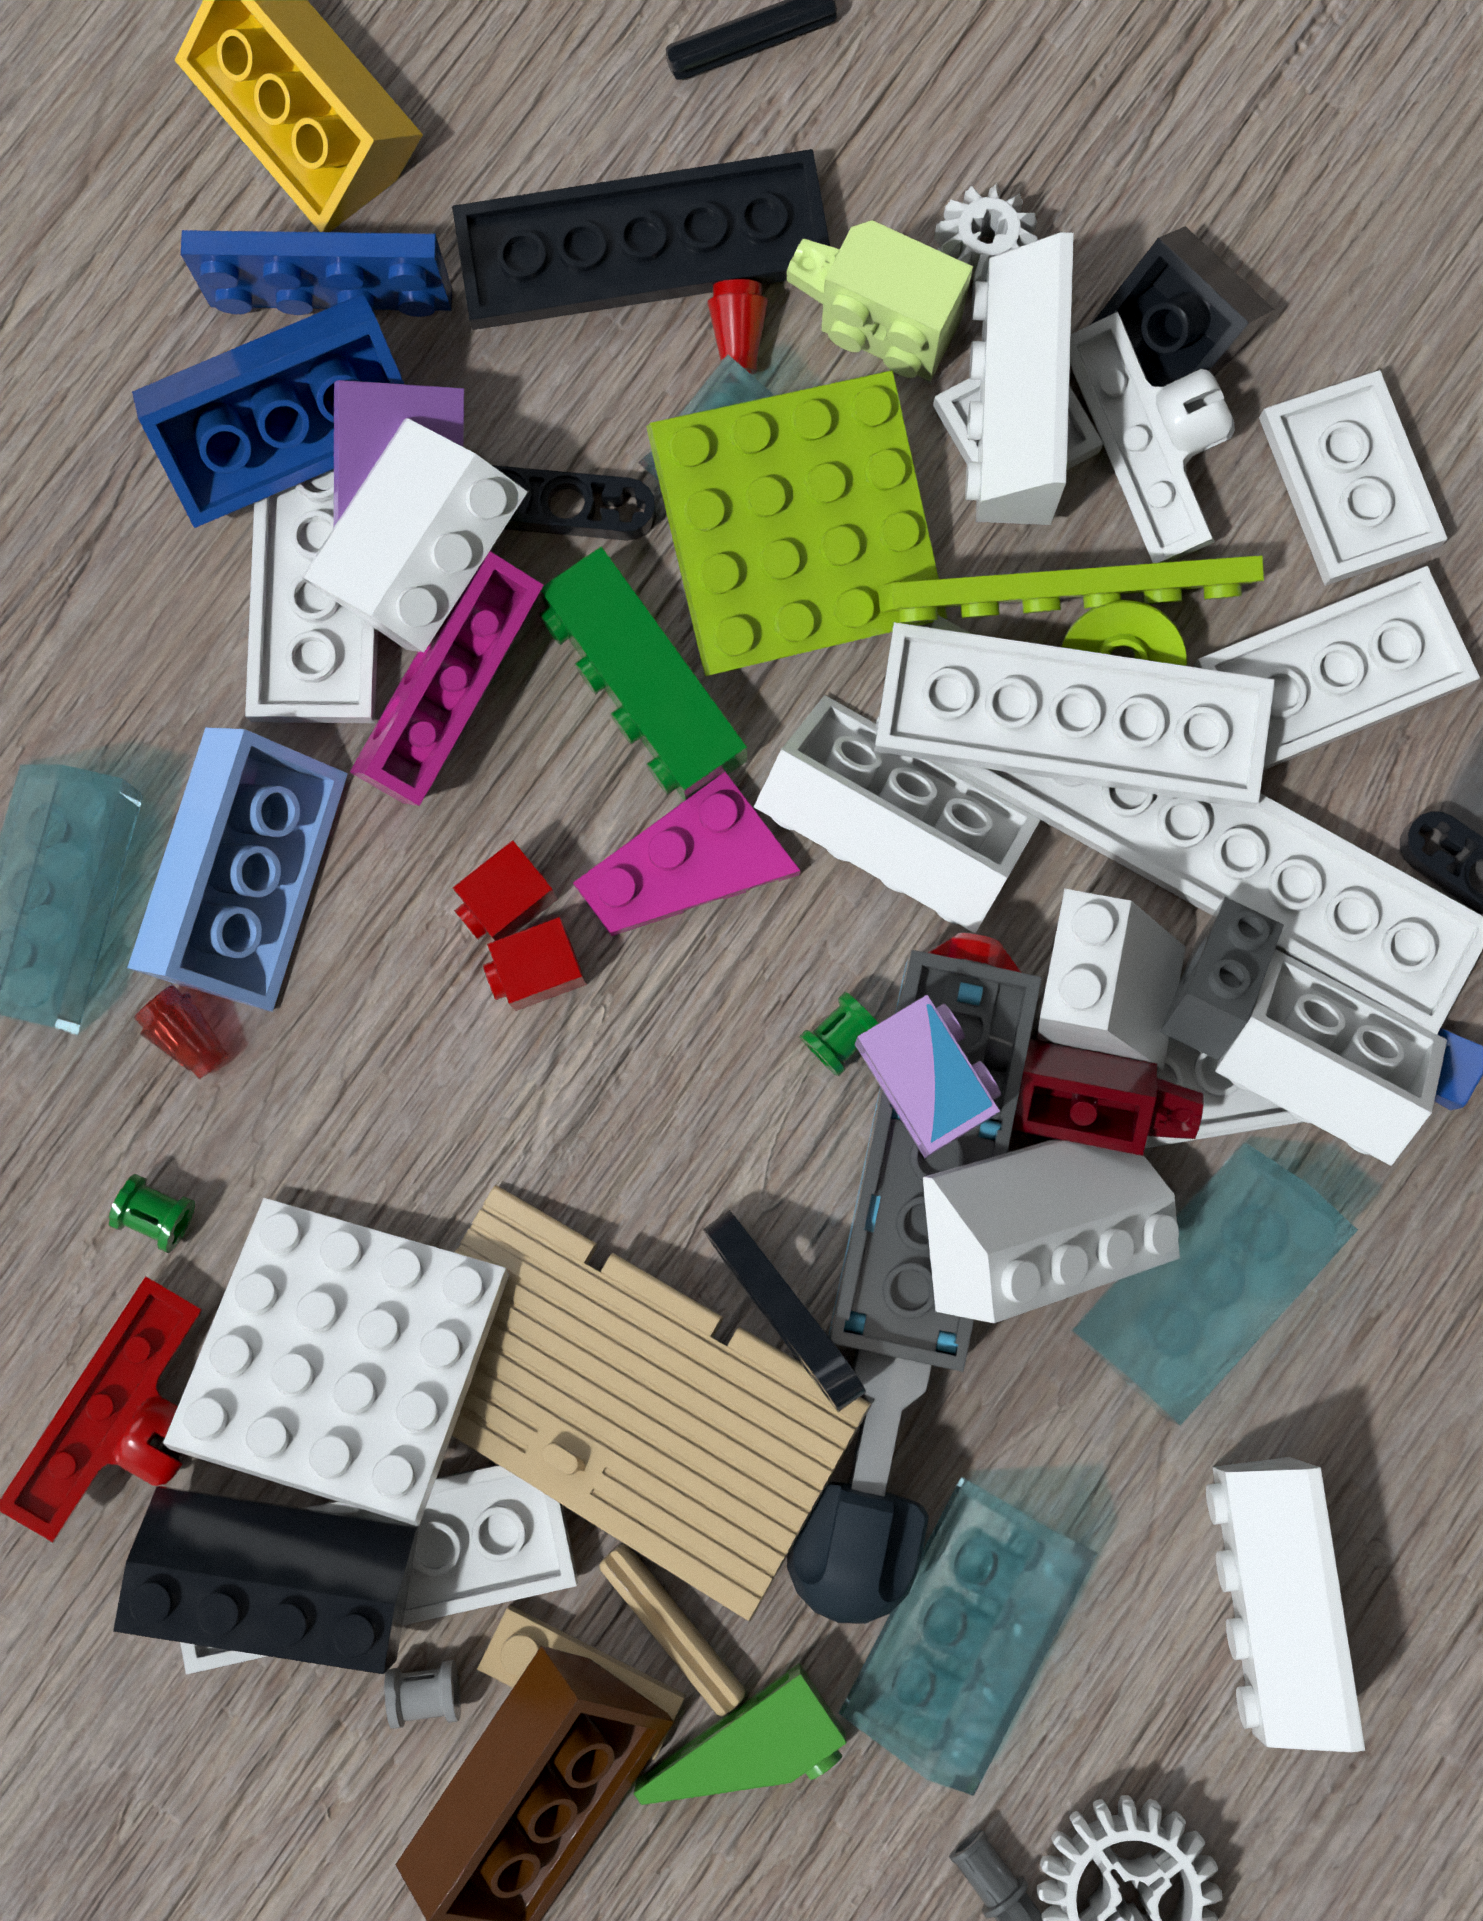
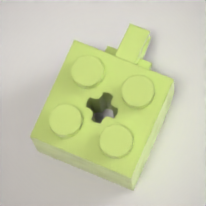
[787,220,973,382]

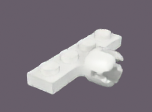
[1070,312,1235,563]

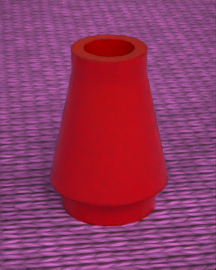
[707,279,768,376]

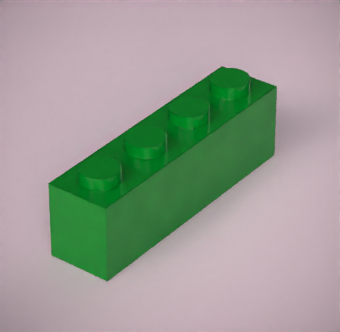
[539,546,747,801]

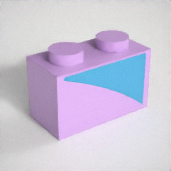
[855,995,1001,1158]

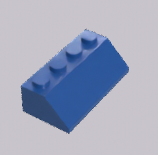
[132,293,405,528]

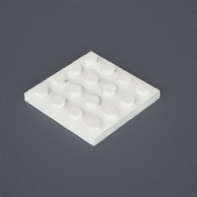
[163,1198,509,1526]

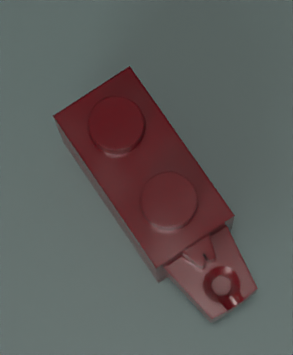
[1012,1039,1204,1156]

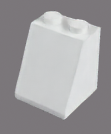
[1037,889,1185,1072]

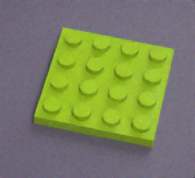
[646,370,948,676]

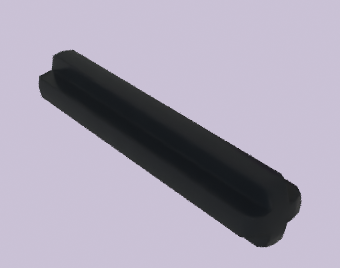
[666,0,837,80]

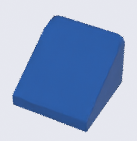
[1434,1028,1483,1111]

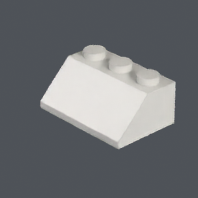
[301,418,527,652]
[1215,949,1447,1166]

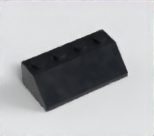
[113,1486,419,1675]

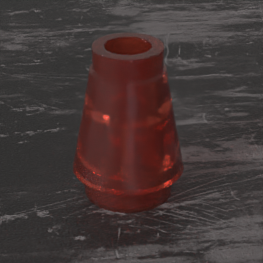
[134,984,229,1080]

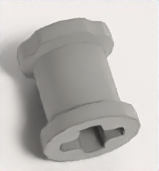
[384,1659,461,1729]

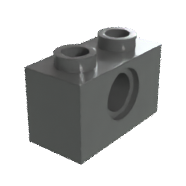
[1160,897,1284,1060]

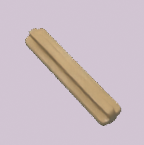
[599,1543,745,1716]

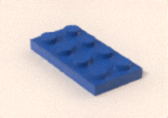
[181,230,452,317]

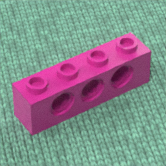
[350,551,544,806]

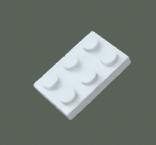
[1259,370,1448,586]

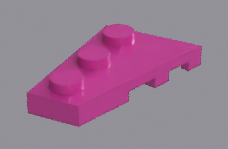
[573,772,800,936]

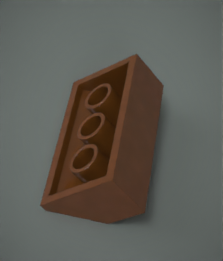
[395,1646,674,1921]

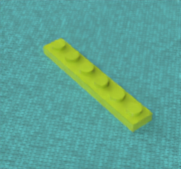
[878,555,1264,623]

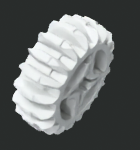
[1037,1795,1222,1921]

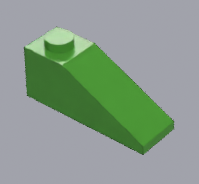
[633,1663,847,1805]

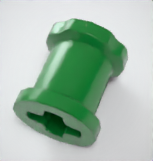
[799,992,879,1077]
[108,1174,195,1253]

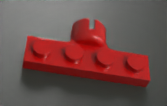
[0,1276,202,1543]

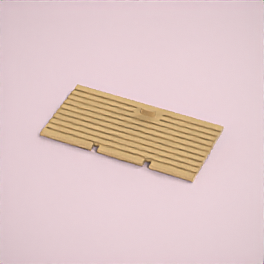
[452,1185,871,1621]

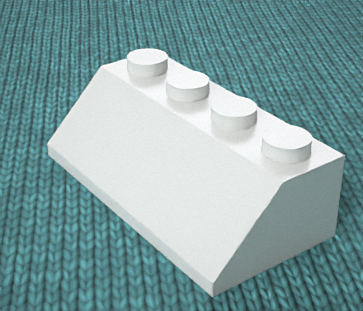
[965,232,1074,525]
[754,695,1040,933]
[923,1139,1180,1323]
[1206,1457,1365,1752]

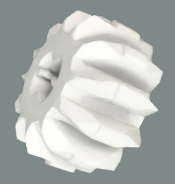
[934,183,1038,288]

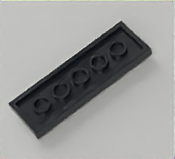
[452,149,830,330]

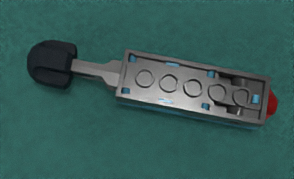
[787,933,1042,1624]

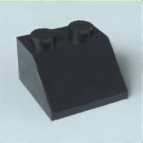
[1090,226,1275,387]

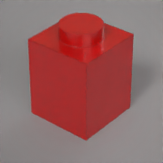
[453,840,558,941]
[483,917,587,1011]

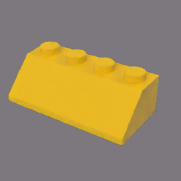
[175,0,423,232]

